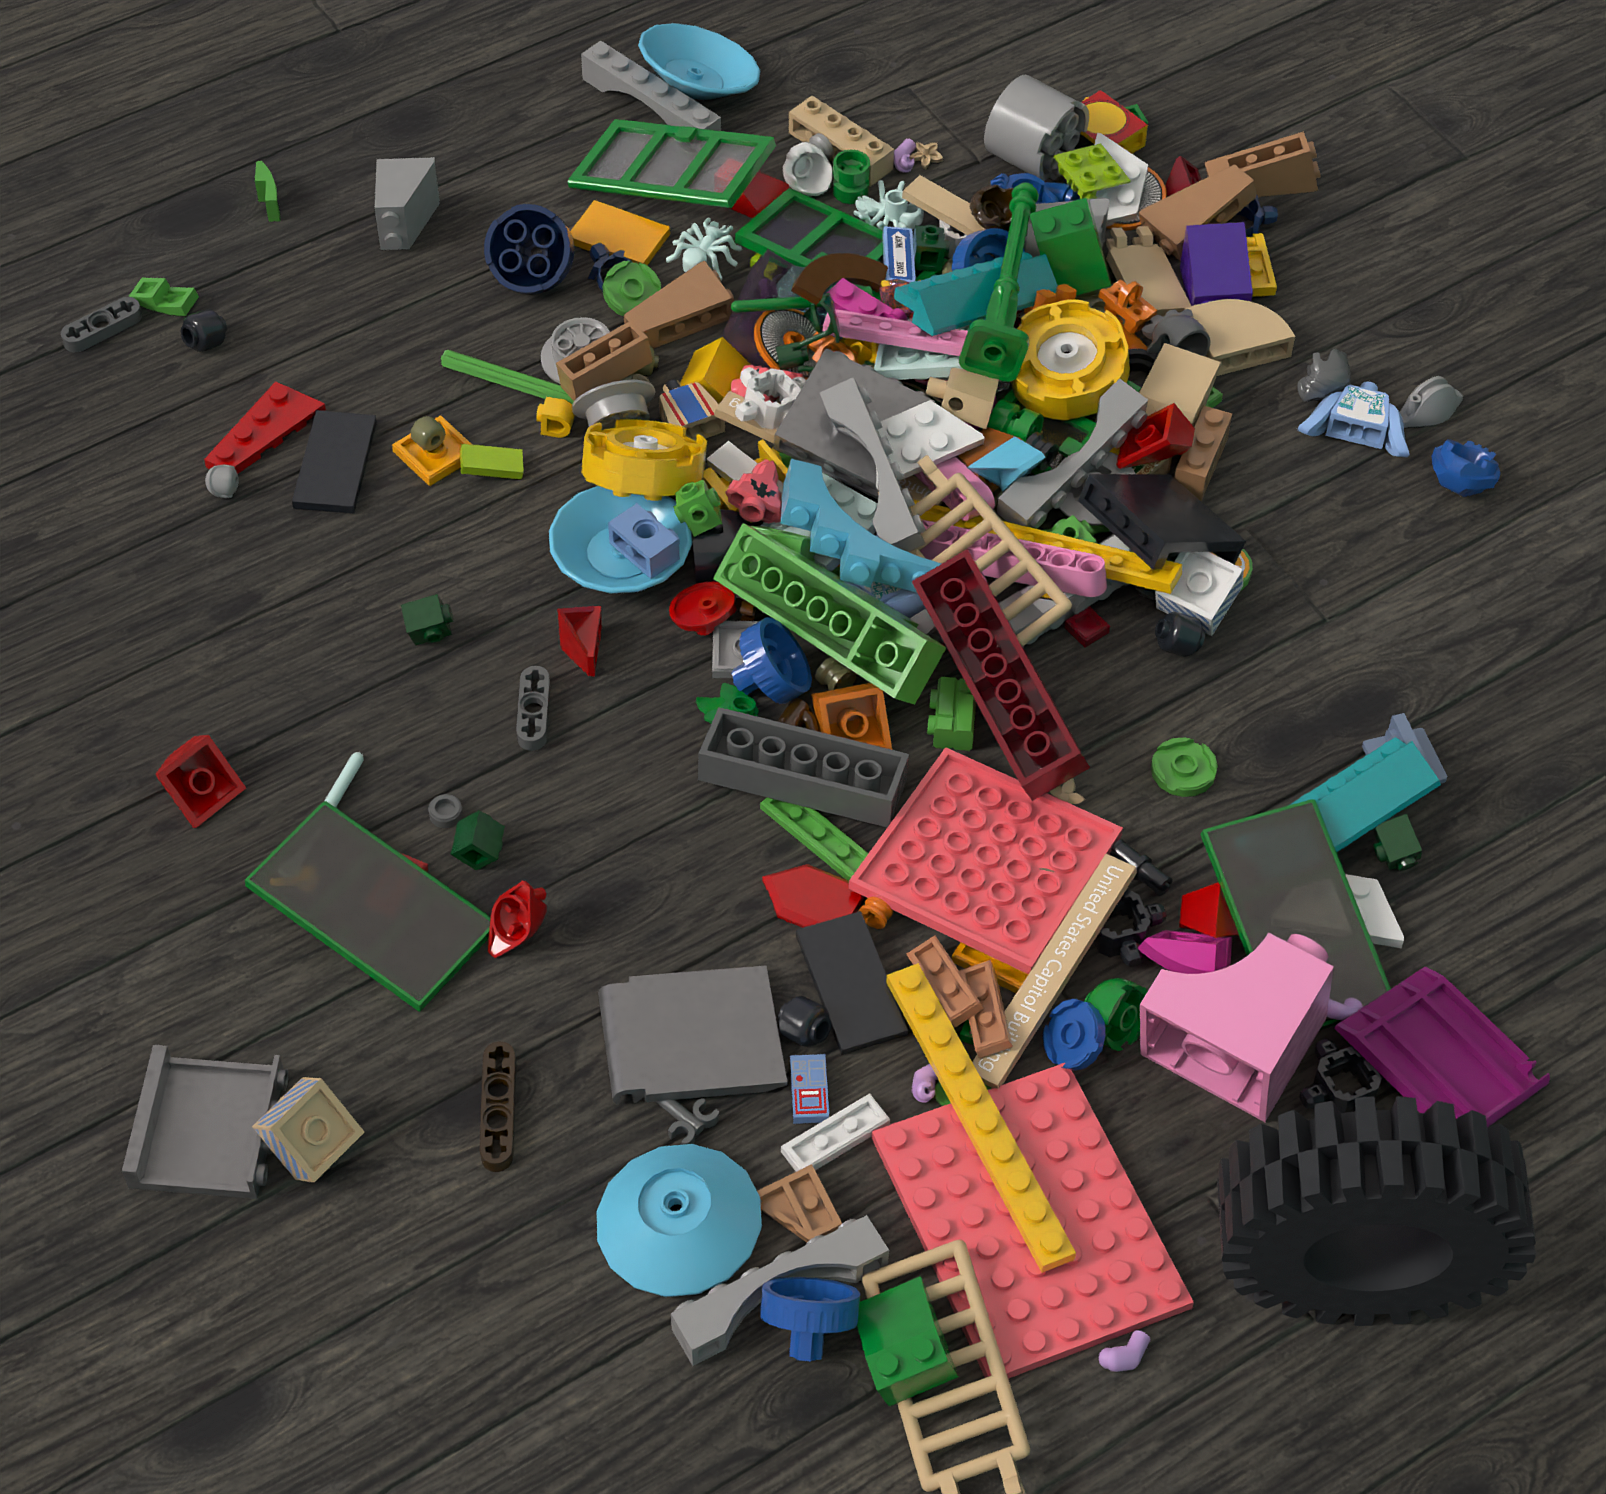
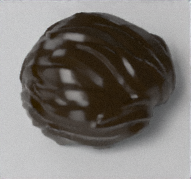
[969,185,1014,231]

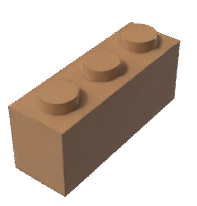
[556,320,653,401]
[1175,405,1232,501]

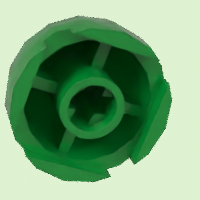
[1084,978,1148,1051]

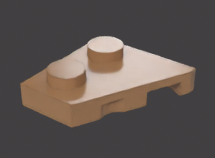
[757,1164,842,1242]

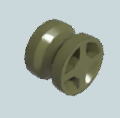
[815,657,856,691]

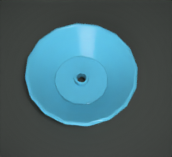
[638,23,761,100]
[549,486,692,594]
[597,1144,762,1297]

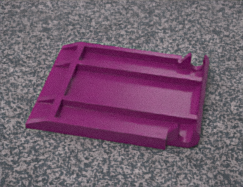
[1335,967,1550,1127]

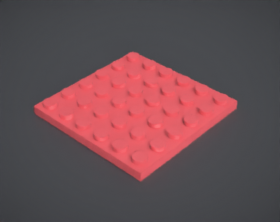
[849,747,1123,974]

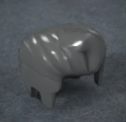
[1297,349,1351,402]

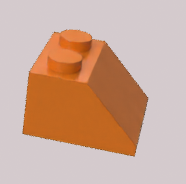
[811,683,892,750]

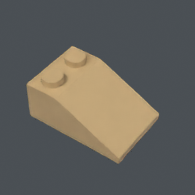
[1139,343,1222,426]

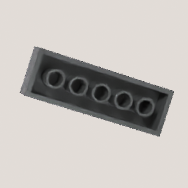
[698,707,909,827]

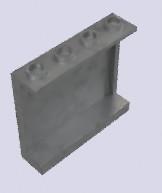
[773,348,935,500]
[122,1045,288,1199]

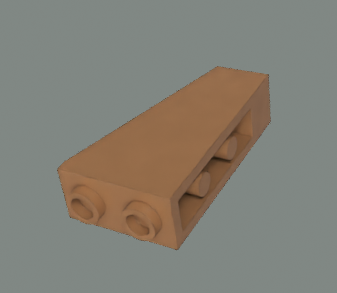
[1204,132,1321,197]
[1138,164,1257,261]
[624,261,734,348]

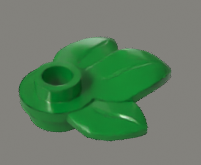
[696,683,758,723]

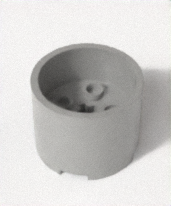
[984,75,1089,181]

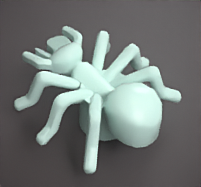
[854,180,924,230]
[666,218,742,281]

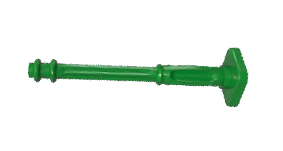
[959,182,1039,382]

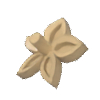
[909,142,943,170]
[1050,778,1086,804]

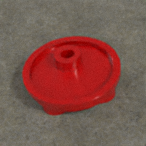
[669,582,736,635]

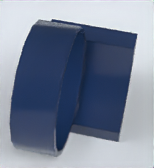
[1237,194,1278,237]
[588,242,633,291]

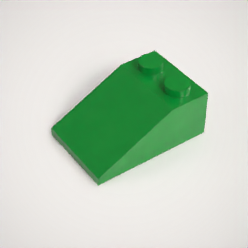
[1029,198,1111,296]
[857,1276,959,1407]

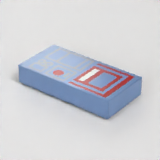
[790,1054,829,1124]

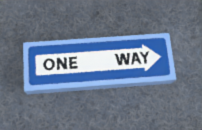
[882,226,915,289]

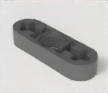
[61,297,142,352]
[516,666,550,751]

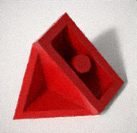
[557,606,603,676]
[1179,882,1250,938]

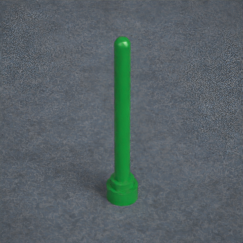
[731,286,873,313]

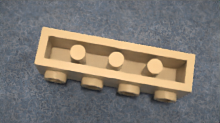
[789,96,894,187]

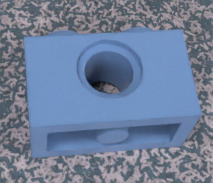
[608,503,680,579]

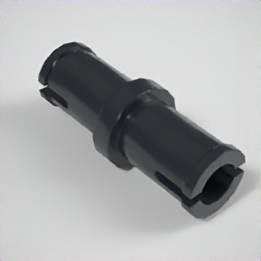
[1109,839,1173,896]

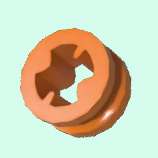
[859,896,893,929]

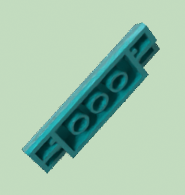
[894,252,1058,336]
[1234,737,1441,882]

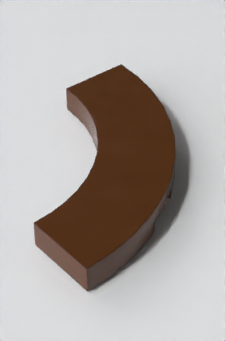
[791,253,888,305]

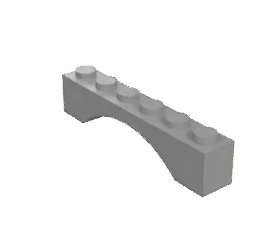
[581,40,721,154]
[820,377,926,552]
[997,379,1148,529]
[671,1215,889,1366]

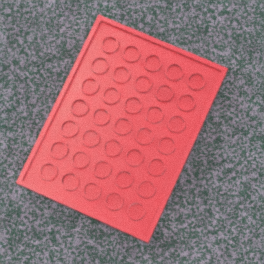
[872,1063,1194,1379]

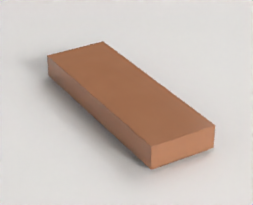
[907,936,984,1028]
[959,960,1013,1058]

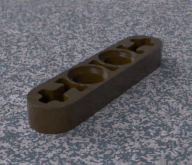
[480,1041,516,1172]

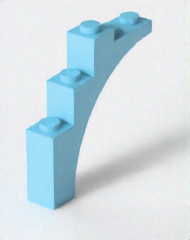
[780,459,942,592]

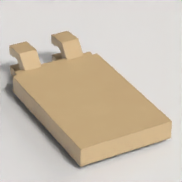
[1106,226,1191,316]

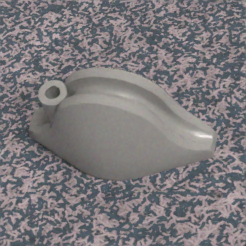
[1400,376,1463,428]

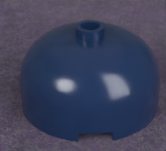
[484,204,574,294]

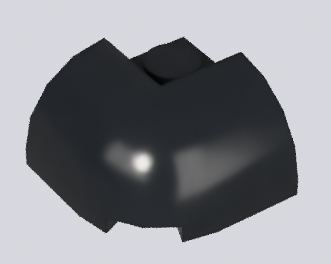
[691,509,751,584]

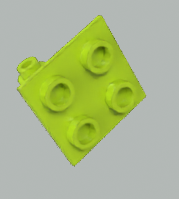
[1054,143,1131,199]

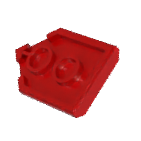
[762,864,865,928]

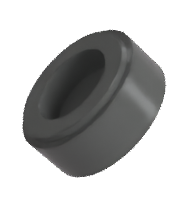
[428,794,463,828]

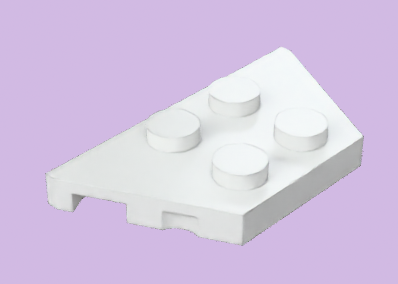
[1095,133,1148,226]
[876,400,985,490]
[1270,874,1404,948]

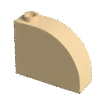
[1185,299,1295,376]

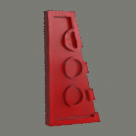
[204,381,326,474]

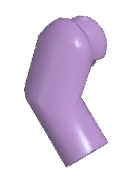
[894,139,916,173]
[1327,998,1363,1021]
[911,1064,938,1103]
[1099,1330,1150,1372]

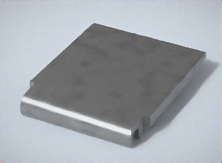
[598,966,787,1104]

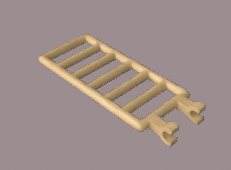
[878,455,1072,646]
[862,1239,1030,1494]

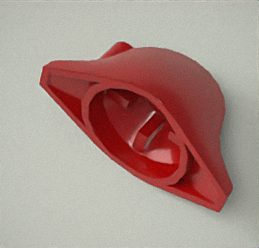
[487,881,547,958]

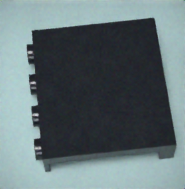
[1078,474,1246,570]

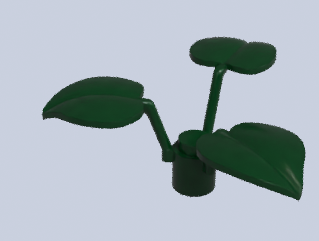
[775,293,840,373]

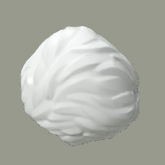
[783,142,833,196]

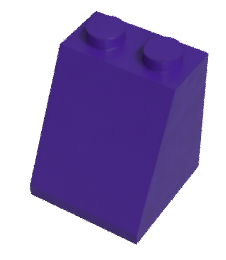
[1180,222,1253,306]

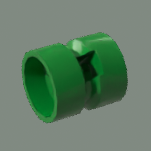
[833,149,870,204]
[987,399,1044,442]

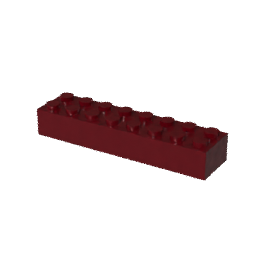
[911,549,1090,801]

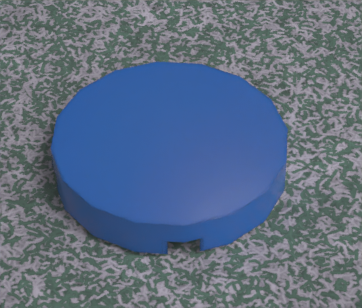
[1043,999,1106,1071]

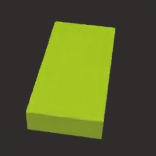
[460,444,524,479]

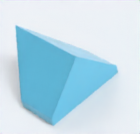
[967,436,1045,491]

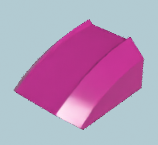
[1137,930,1232,974]

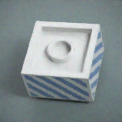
[1155,552,1243,636]

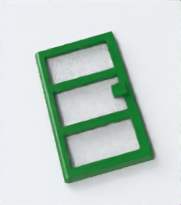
[568,119,776,208]

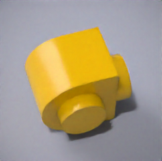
[536,397,575,438]

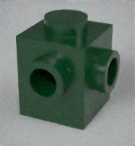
[913,225,950,272]
[401,594,454,646]
[451,810,505,870]
[1373,814,1422,871]

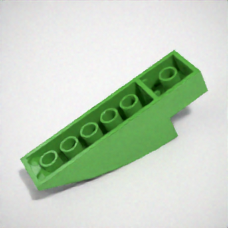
[713,523,946,705]

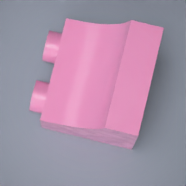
[1140,933,1334,1122]

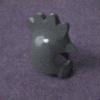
[1142,309,1211,357]

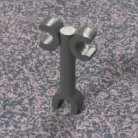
[644,1096,719,1145]

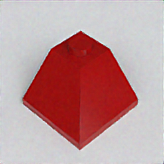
[715,161,792,219]
[1116,403,1195,469]
[155,735,246,828]

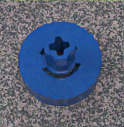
[952,228,1025,271]
[731,617,812,704]
[760,1277,860,1361]

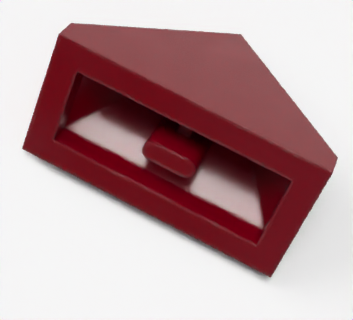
[1165,155,1202,197]

